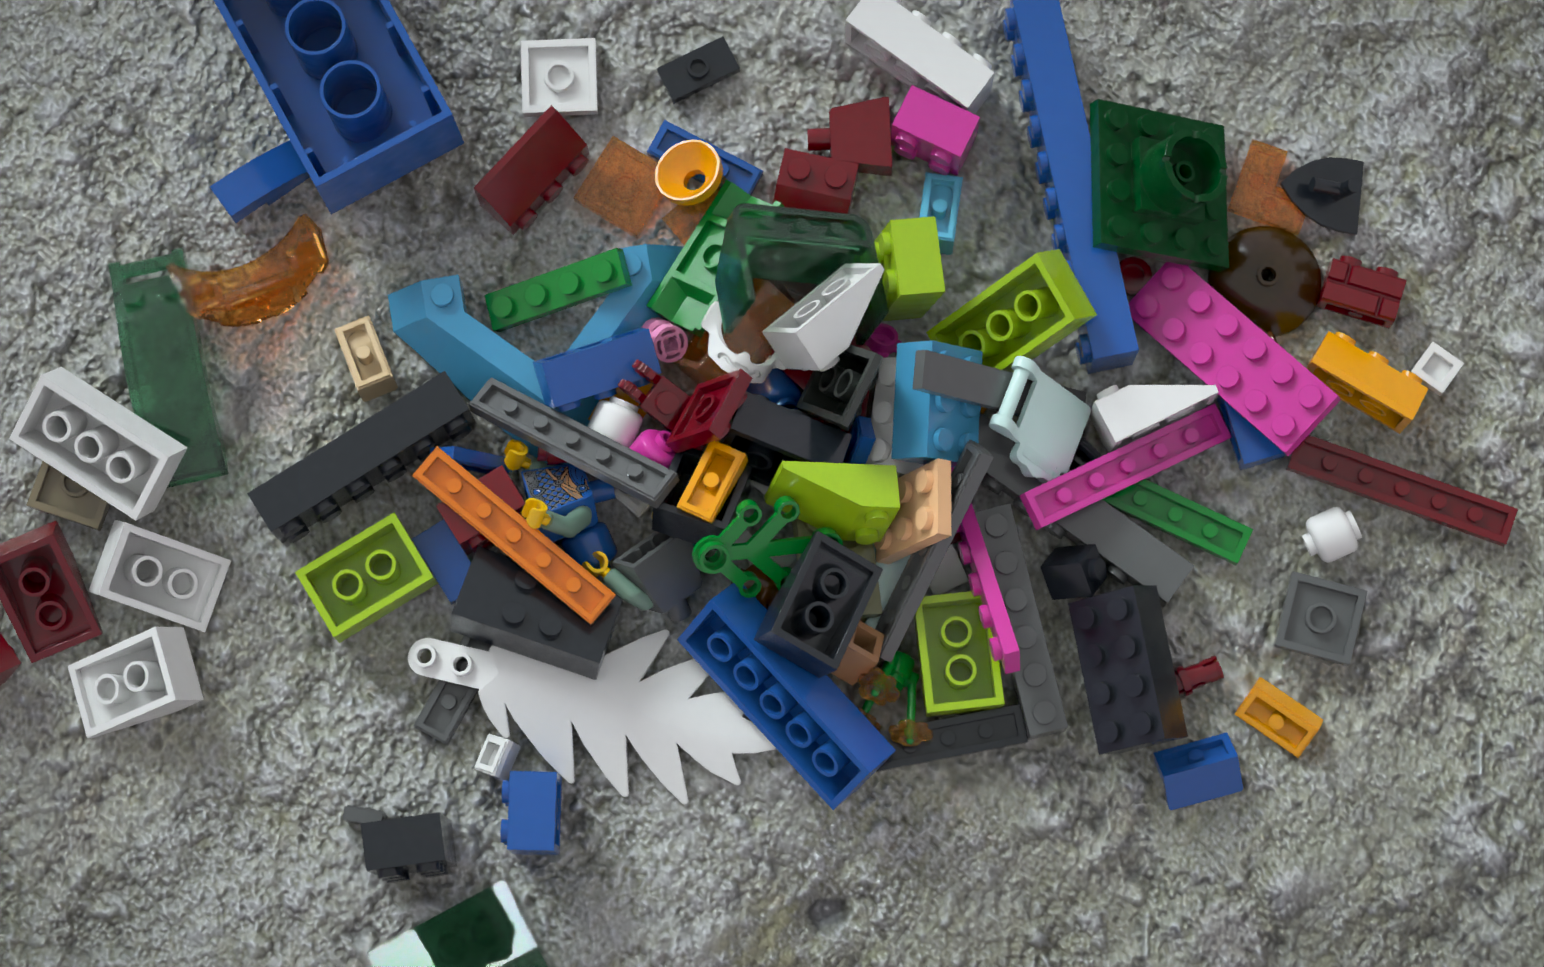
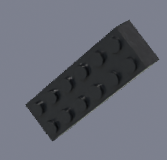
[247,371,476,544]

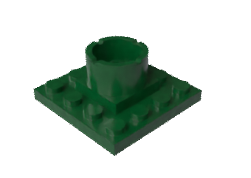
[1090,99,1229,272]

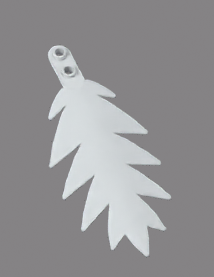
[408,629,777,805]

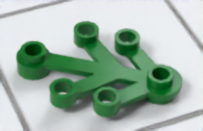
[692,496,843,598]

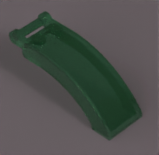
[108,247,229,488]

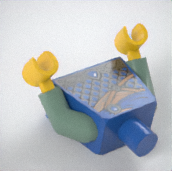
[504,439,616,542]

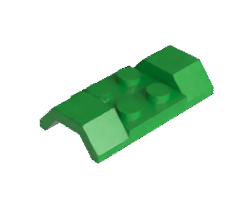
[646,180,784,338]

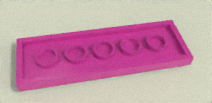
[1129,262,1341,457]

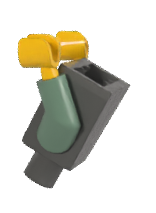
[582,512,703,622]

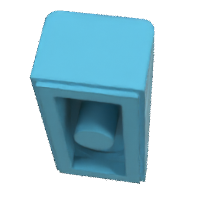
[919,172,963,255]

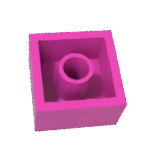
[891,85,980,176]

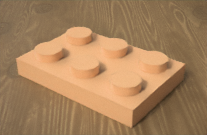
[874,458,952,564]

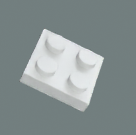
[521,38,598,117]

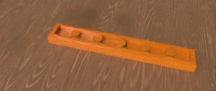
[412,446,616,625]

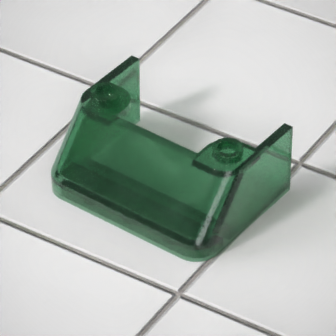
[715,203,889,345]

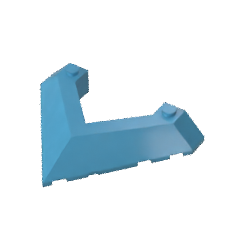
[388,244,684,465]

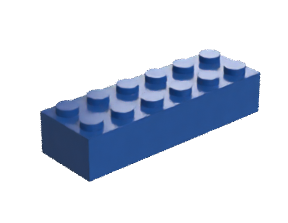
[677,583,896,810]

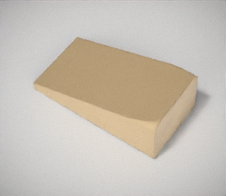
[334,315,398,402]

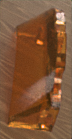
[166,214,329,327]

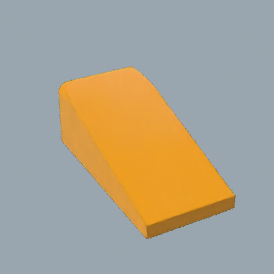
[676,441,748,524]

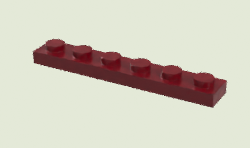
[1286,435,1518,547]

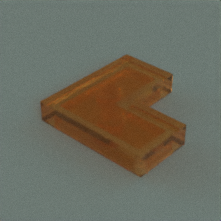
[1227,139,1305,236]

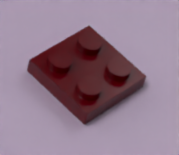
[666,369,753,453]

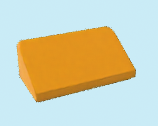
[1234,677,1323,758]

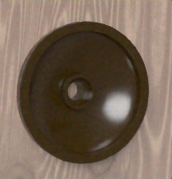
[1207,226,1321,337]

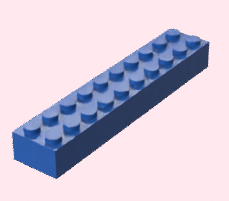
[1002,0,1139,374]

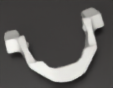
[701,301,786,383]

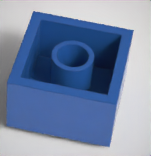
[500,771,562,855]

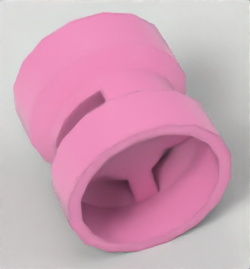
[641,317,688,363]

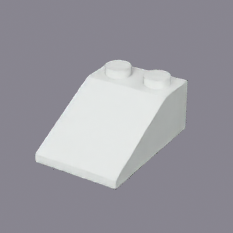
[762,263,884,372]
[1089,385,1219,453]
[88,520,231,632]
[68,626,204,738]

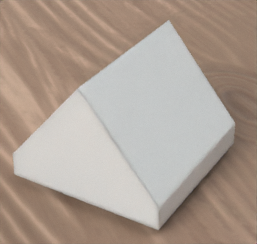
[474,734,521,781]

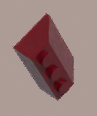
[474,105,589,235]

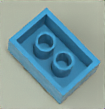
[891,340,983,467]

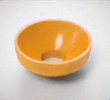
[655,140,723,206]

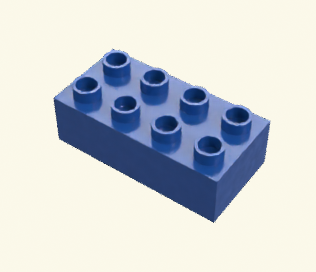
[214,0,464,214]

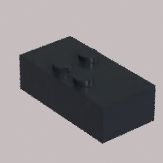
[450,546,623,680]

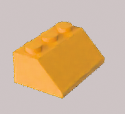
[1306,331,1429,434]

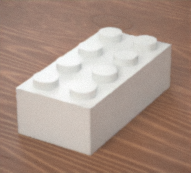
[845,0,995,114]
[9,367,187,521]

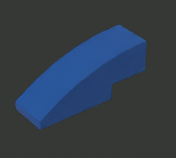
[210,140,310,224]

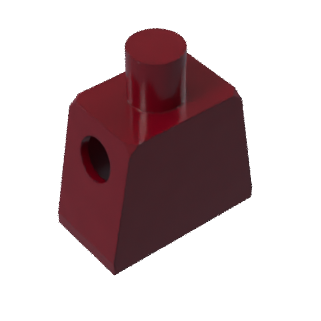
[807,97,892,176]

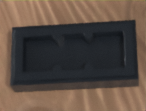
[656,36,740,104]

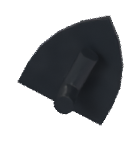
[1279,157,1364,235]

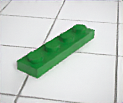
[484,248,632,332]
[1102,479,1253,566]

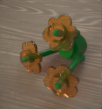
[855,651,933,746]

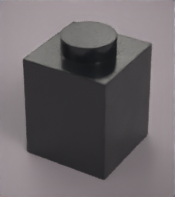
[1040,544,1107,600]

